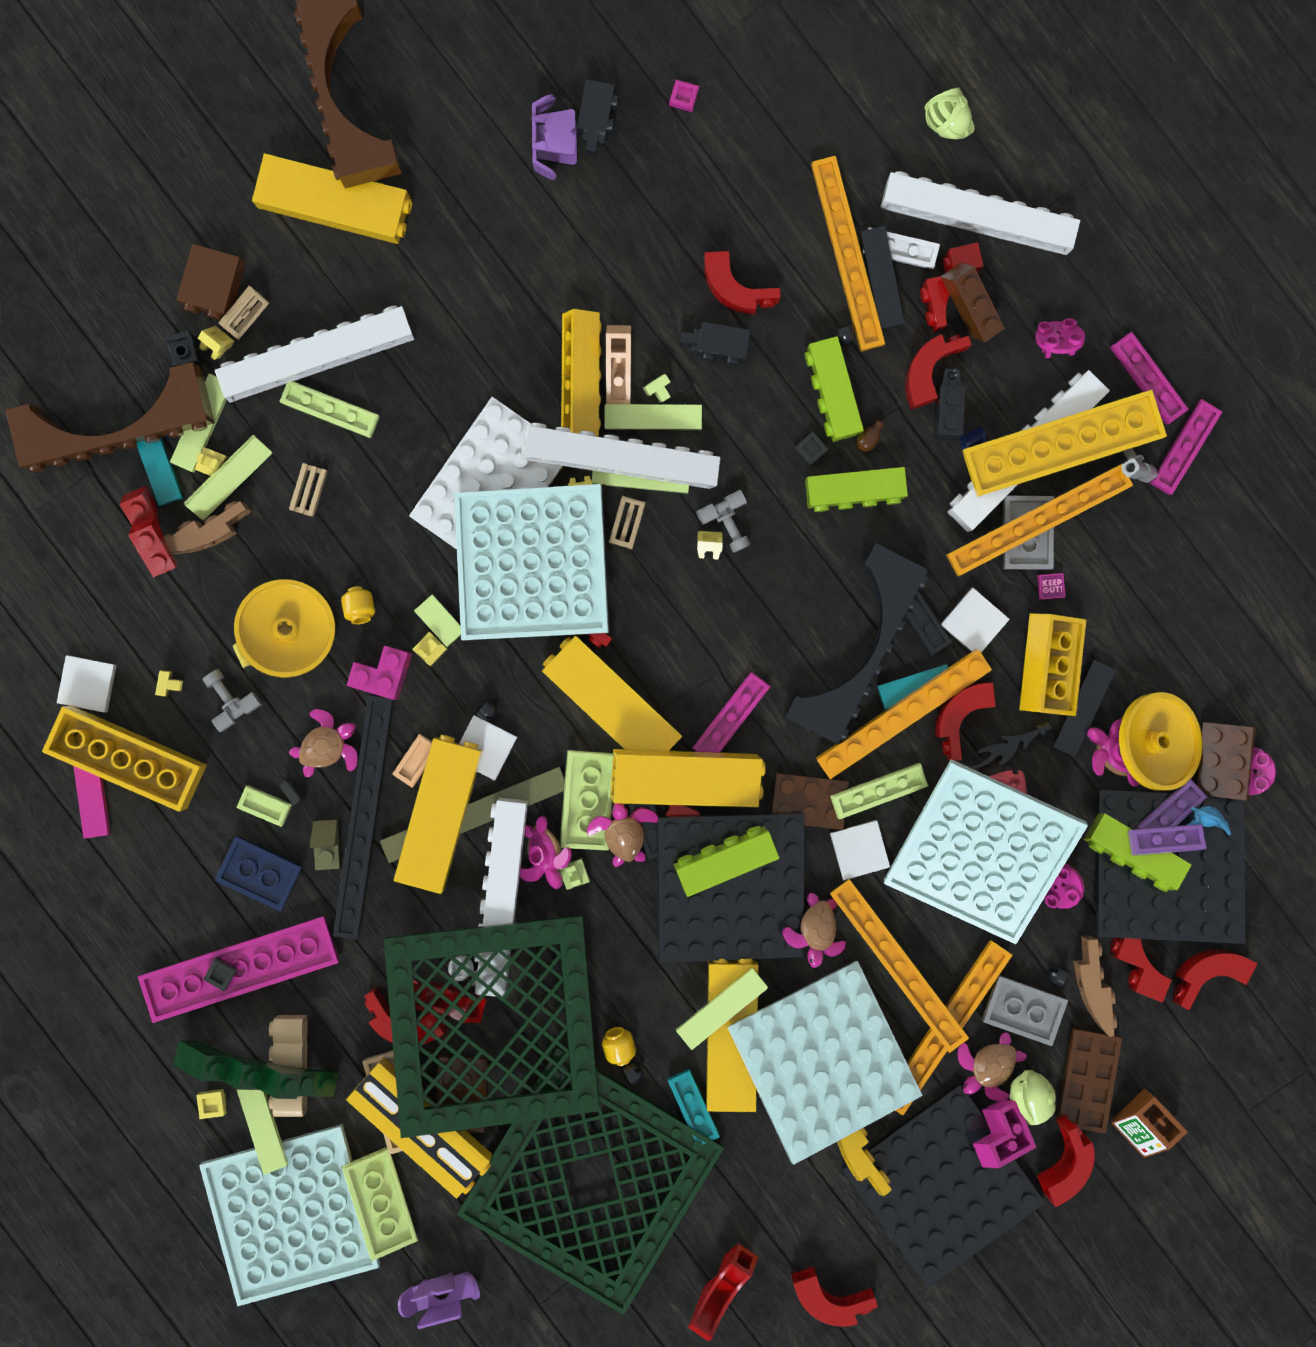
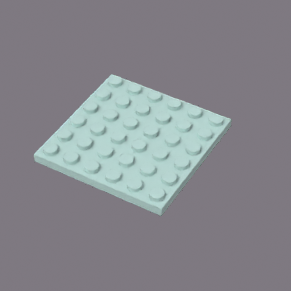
[454,484,609,640]
[884,759,1088,944]
[727,961,923,1165]
[199,1124,380,1306]

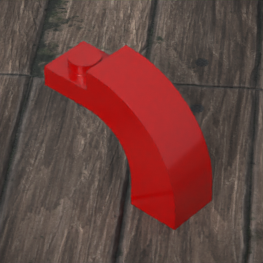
[704,251,780,314]
[905,335,972,409]
[935,682,995,761]
[1172,949,1257,1010]
[413,980,486,1023]
[364,987,447,1044]
[1037,1115,1095,1207]
[791,1267,878,1327]

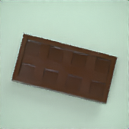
[1056,1027,1122,1134]

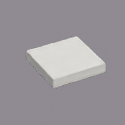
[941,588,1009,652]
[57,655,117,712]
[459,715,517,780]
[830,820,890,880]

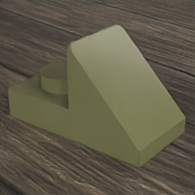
[310,819,341,870]

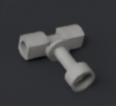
[1121,448,1158,483]
[696,490,751,553]
[202,669,263,732]

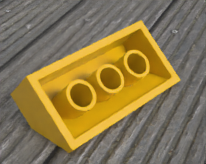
[1019,614,1086,716]

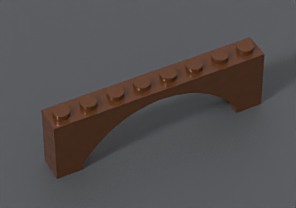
[294,0,402,189]
[5,362,215,472]

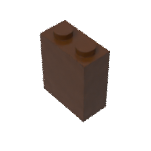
[176,244,246,320]

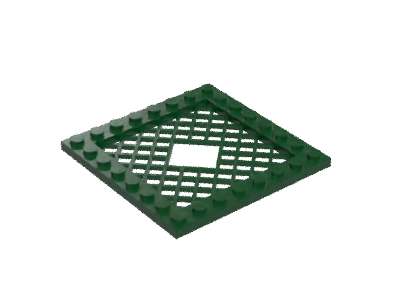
[384,915,599,1138]
[457,1046,724,1315]

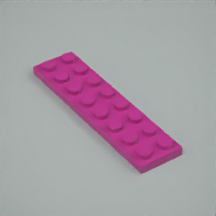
[138,915,340,1023]

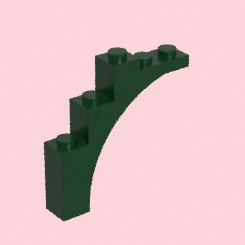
[173,1040,339,1099]

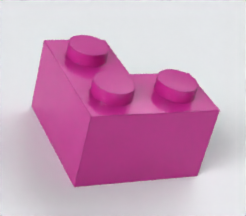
[347,646,412,700]
[973,1100,1036,1168]

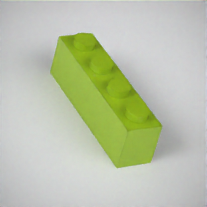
[805,336,864,442]
[805,467,908,512]
[1083,813,1191,892]
[673,826,779,897]

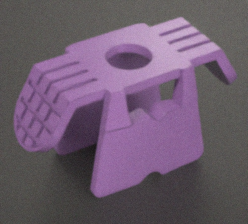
[532,94,577,180]
[398,1272,480,1329]

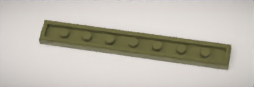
[380,766,565,863]

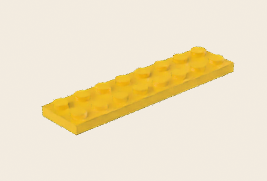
[962,390,1167,497]

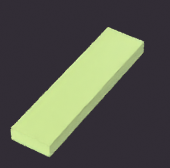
[170,374,227,473]
[280,381,380,438]
[605,404,702,430]
[184,435,272,521]
[592,471,689,494]
[830,763,928,819]
[676,968,768,1050]
[237,1090,289,1175]

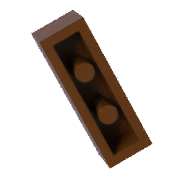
[941,262,1005,343]

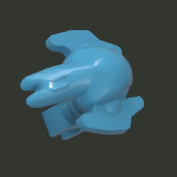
[1187,806,1231,836]

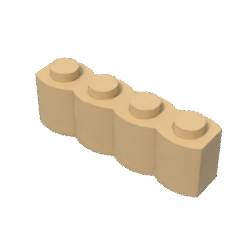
[269,1015,308,1117]

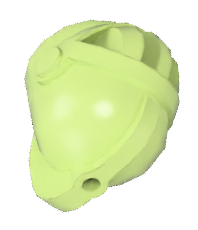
[924,87,975,139]
[1010,1070,1056,1125]

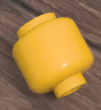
[341,586,375,624]
[602,1027,636,1066]

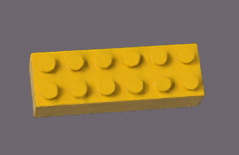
[42,706,207,812]

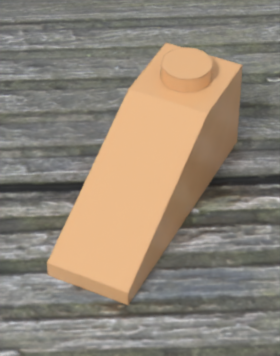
[606,325,631,404]

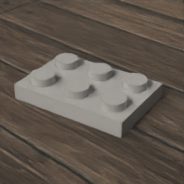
[1003,496,1054,570]
[981,975,1068,1046]

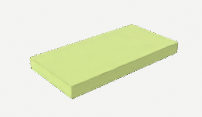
[560,750,613,850]
[341,1147,418,1261]

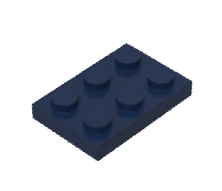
[214,835,303,912]

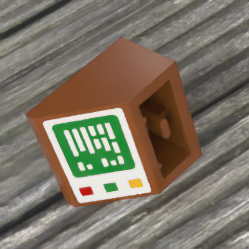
[1110,1088,1188,1158]

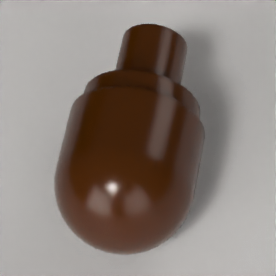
[856,420,884,452]

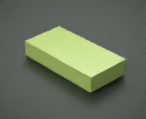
[414,595,461,647]
[237,785,292,827]

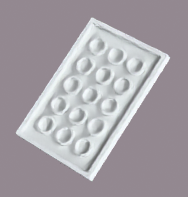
[409,397,563,549]

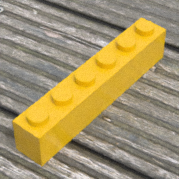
[561,309,601,437]

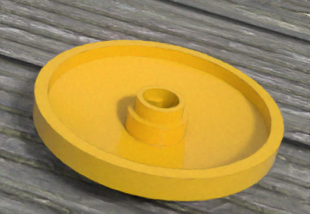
[234,579,335,678]
[1119,692,1202,791]

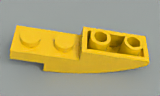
[837,1128,892,1196]

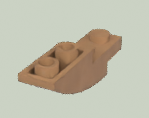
[164,501,252,554]
[1073,935,1117,1037]

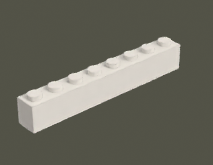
[880,171,1080,255]
[215,306,414,403]
[948,370,1110,532]
[520,423,720,489]
[472,797,528,997]

